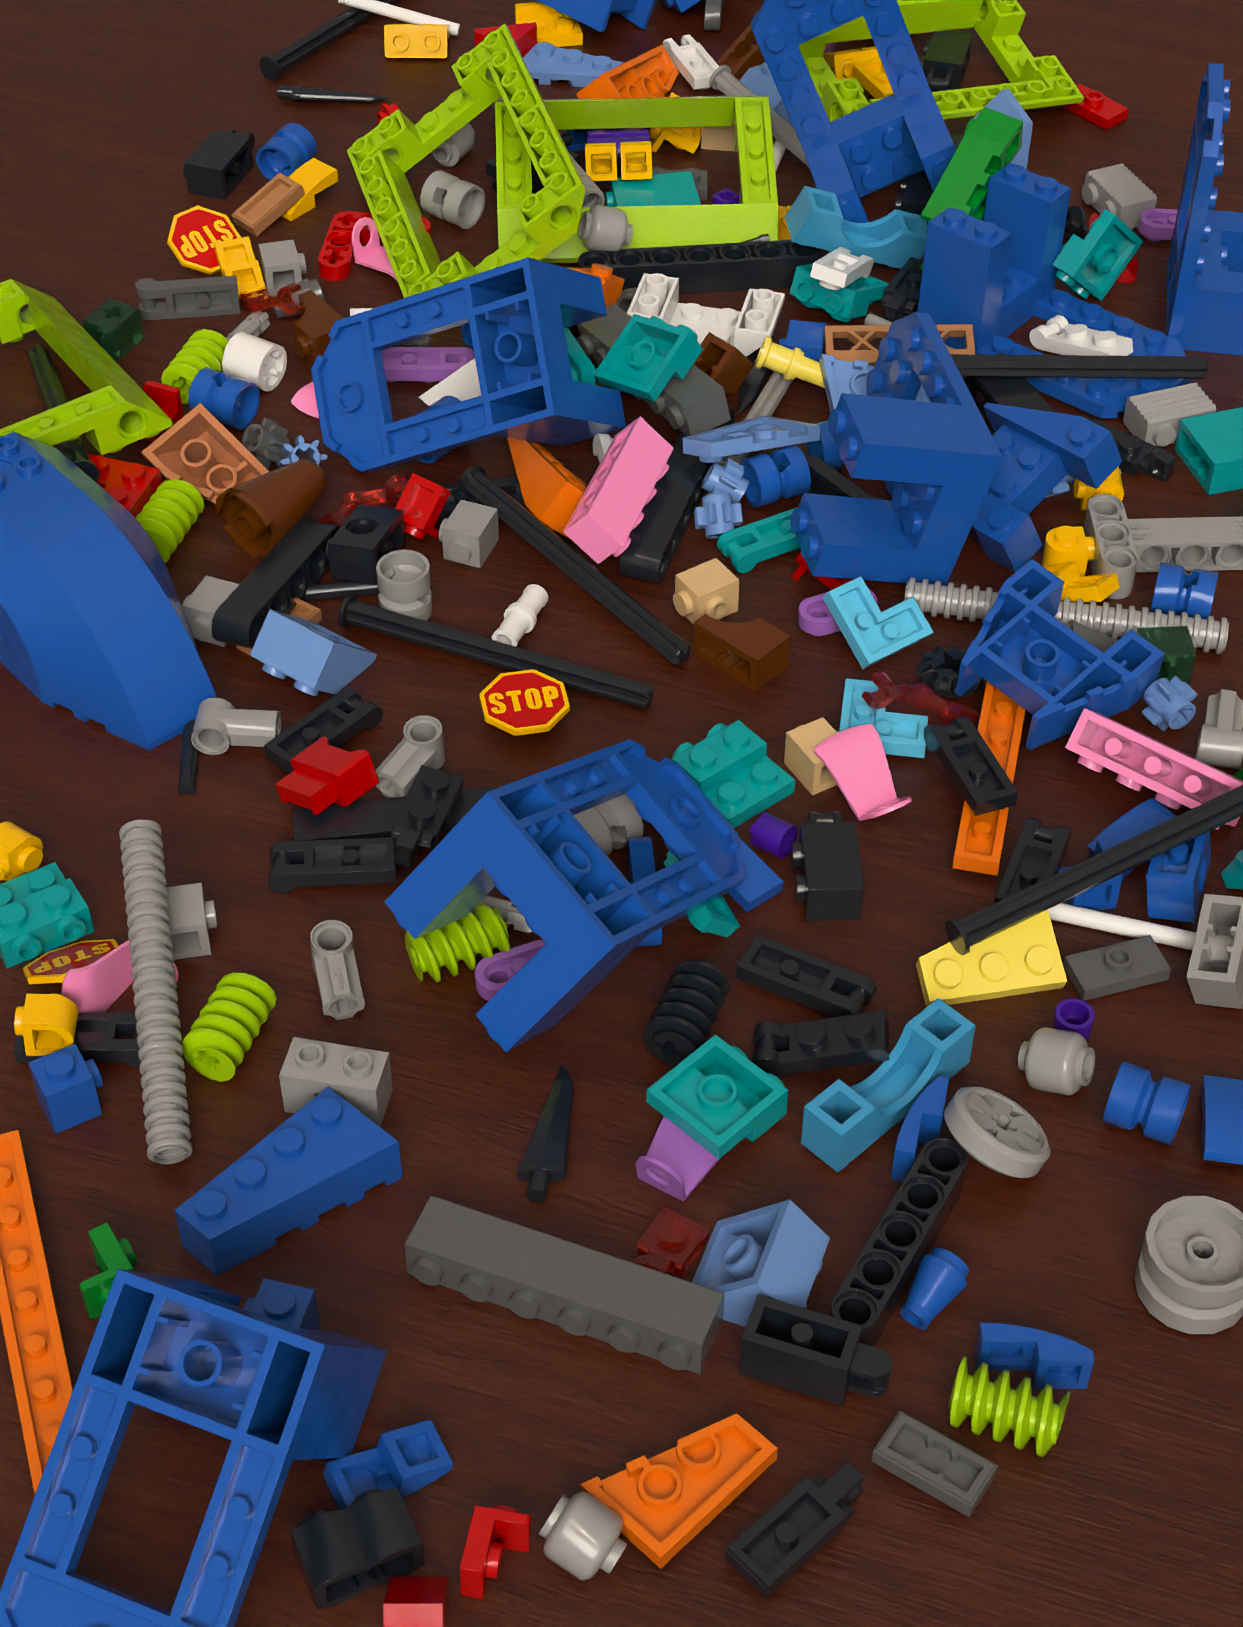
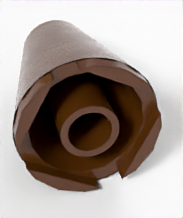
[216,459,326,559]

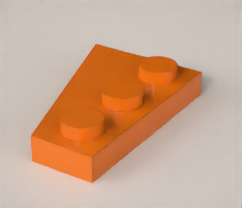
[580,1413,778,1569]

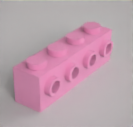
[563,416,674,564]
[1065,708,1243,830]

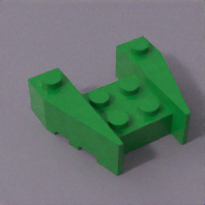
[920,107,1023,271]

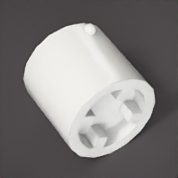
[222,332,287,392]

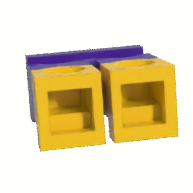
[585,129,652,181]

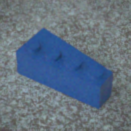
[174,1087,402,1276]

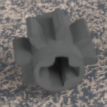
[242,417,290,469]

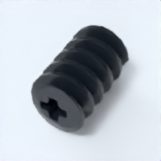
[643,960,730,1068]

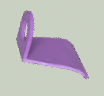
[635,1116,720,1202]

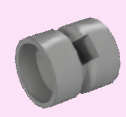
[420,170,485,229]
[376,550,433,621]
[573,794,643,856]

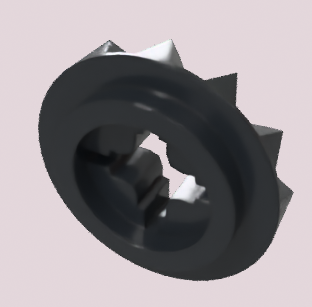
[917,645,984,698]

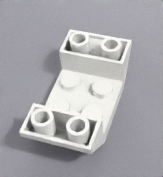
[627,273,785,357]

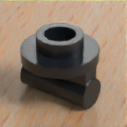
[1063,206,1088,240]

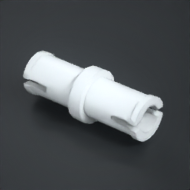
[492,584,548,647]

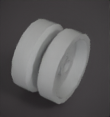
[1134,1196,1243,1334]

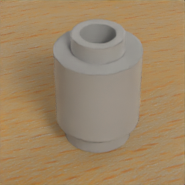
[431,123,476,166]

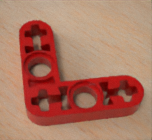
[318,211,432,281]

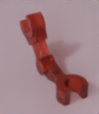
[240,283,306,314]
[318,475,407,526]
[862,672,980,725]

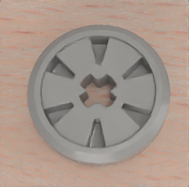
[944,1086,1051,1178]

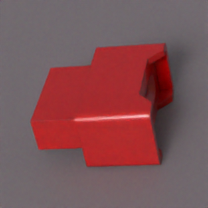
[275,736,379,815]

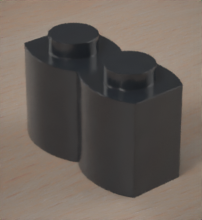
[290,1488,425,1609]

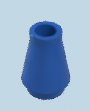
[900,1248,969,1330]

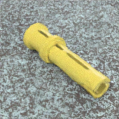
[754,336,825,388]

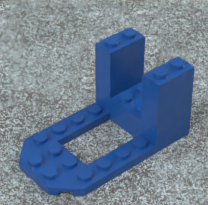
[750,0,956,223]
[1166,63,1243,356]
[918,163,1191,419]
[311,257,626,473]
[790,312,1003,586]
[385,739,747,1052]
[0,1269,387,1627]

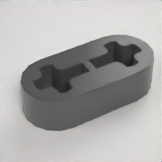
[704,0,724,31]

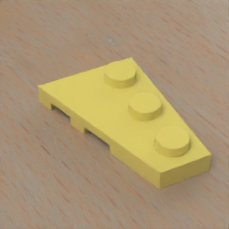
[916,910,1067,1007]

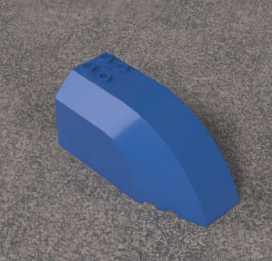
[0,432,217,751]

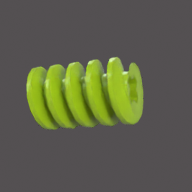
[161,329,229,405]
[136,479,205,563]
[405,904,511,983]
[182,972,277,1082]
[948,1356,1071,1458]

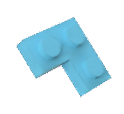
[822,576,934,669]
[839,678,928,758]

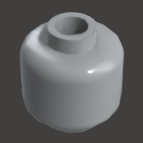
[578,205,633,251]
[1018,1027,1095,1096]
[539,1491,627,1581]

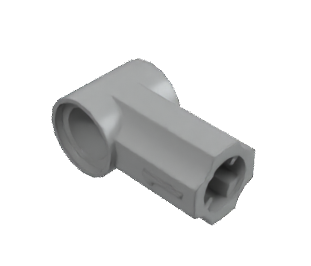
[1195,689,1243,770]
[191,697,282,755]
[375,715,445,798]
[310,920,365,1020]

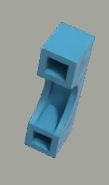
[785,186,928,269]
[801,998,976,1173]

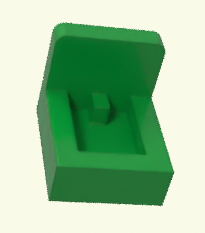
[79,1223,138,1319]

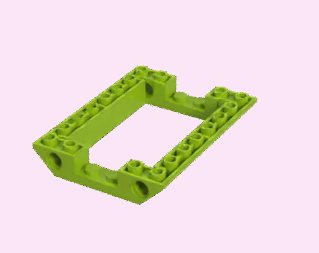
[798,0,1084,122]
[347,23,586,298]
[495,95,778,263]
[0,279,173,455]

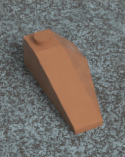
[141,403,269,504]

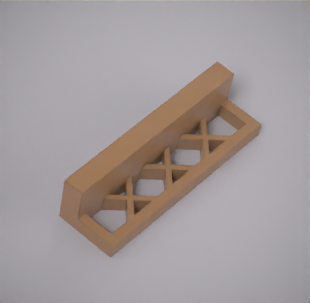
[824,324,975,366]

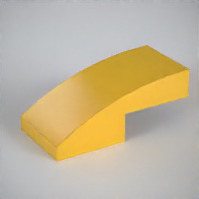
[281,158,338,221]
[214,236,267,299]
[1043,561,1120,602]

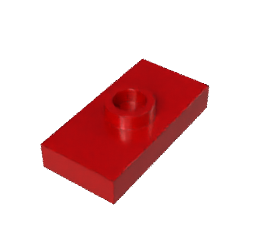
[1060,84,1129,130]

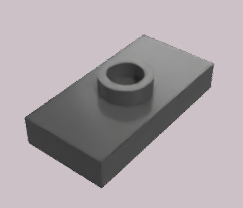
[1063,935,1171,1001]
[871,1411,998,1518]

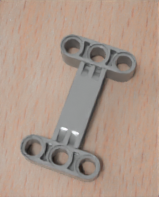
[1083,494,1243,600]

